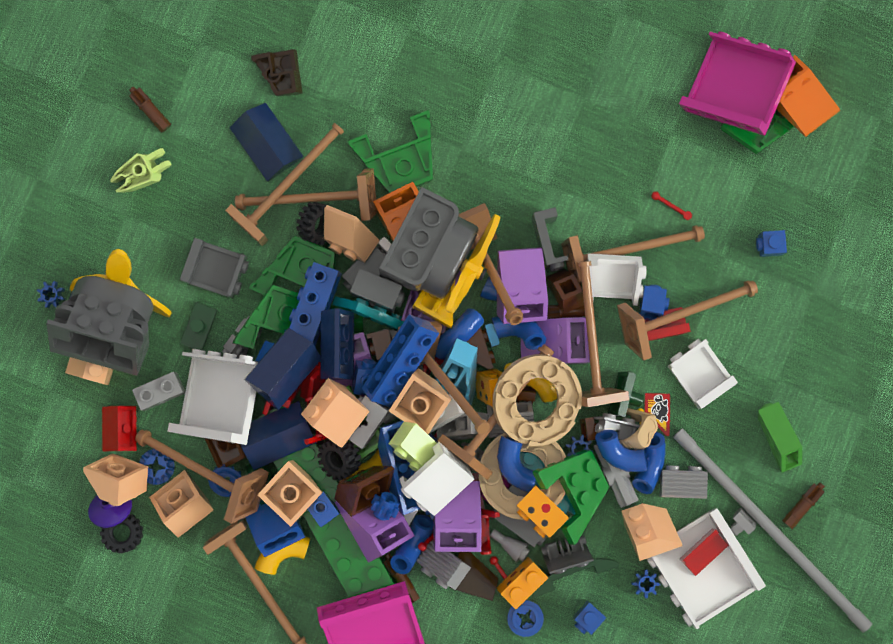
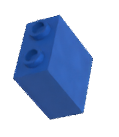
[245,503,305,557]

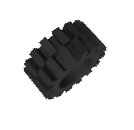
[296,202,328,245]
[317,440,361,481]
[100,514,143,553]

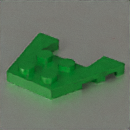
[348,110,433,193]
[720,114,794,154]
[249,236,336,310]
[232,285,317,349]
[532,450,609,545]

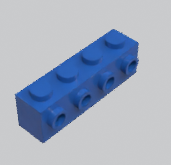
[285,262,342,347]
[361,314,440,407]

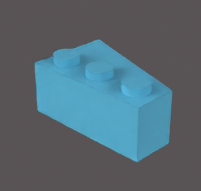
[434,338,478,405]

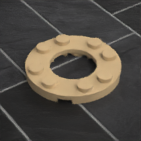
[493,354,582,446]
[479,433,566,520]

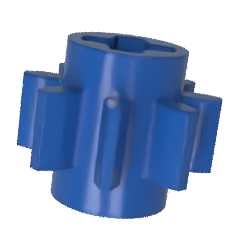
[37,281,65,309]
[565,435,593,457]
[371,492,400,521]
[631,569,660,598]

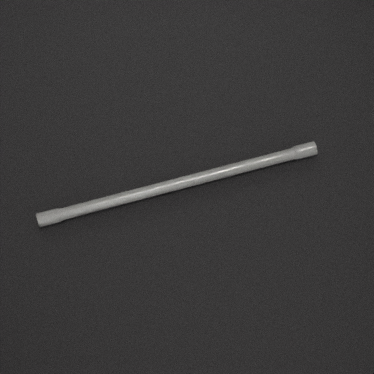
[673,428,872,633]

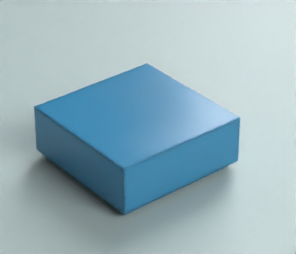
[484,323,500,348]

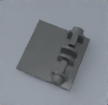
[541,535,594,574]

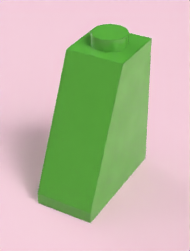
[758,402,803,473]

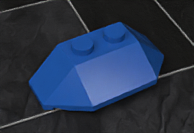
[378,421,421,515]

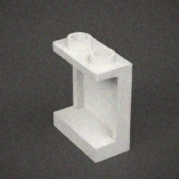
[587,254,646,306]
[667,338,738,410]
[399,442,474,516]

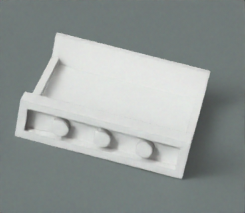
[167,349,258,445]
[647,508,766,629]

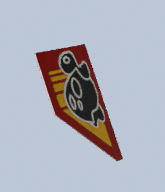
[645,393,670,436]

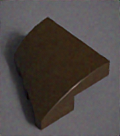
[251,49,303,96]
[449,552,499,601]

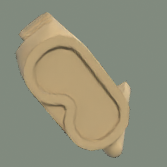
[619,408,658,450]

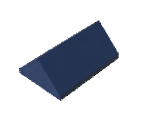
[230,103,304,182]
[321,309,354,380]
[244,328,321,410]
[241,401,317,470]

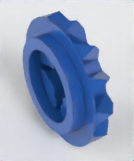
[139,449,174,485]
[208,465,242,497]
[507,600,544,637]

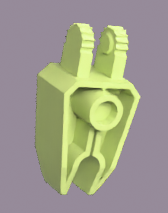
[110,148,172,193]

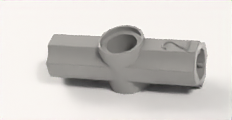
[593,444,638,508]

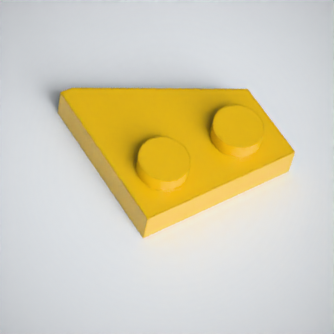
[413,280,455,329]

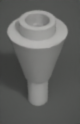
[490,529,530,563]

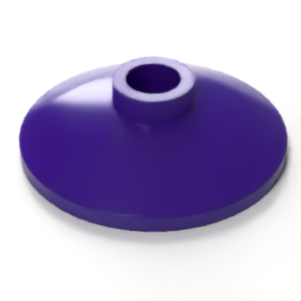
[88,495,132,528]

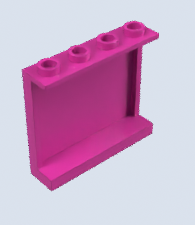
[679,31,796,136]
[317,581,425,644]

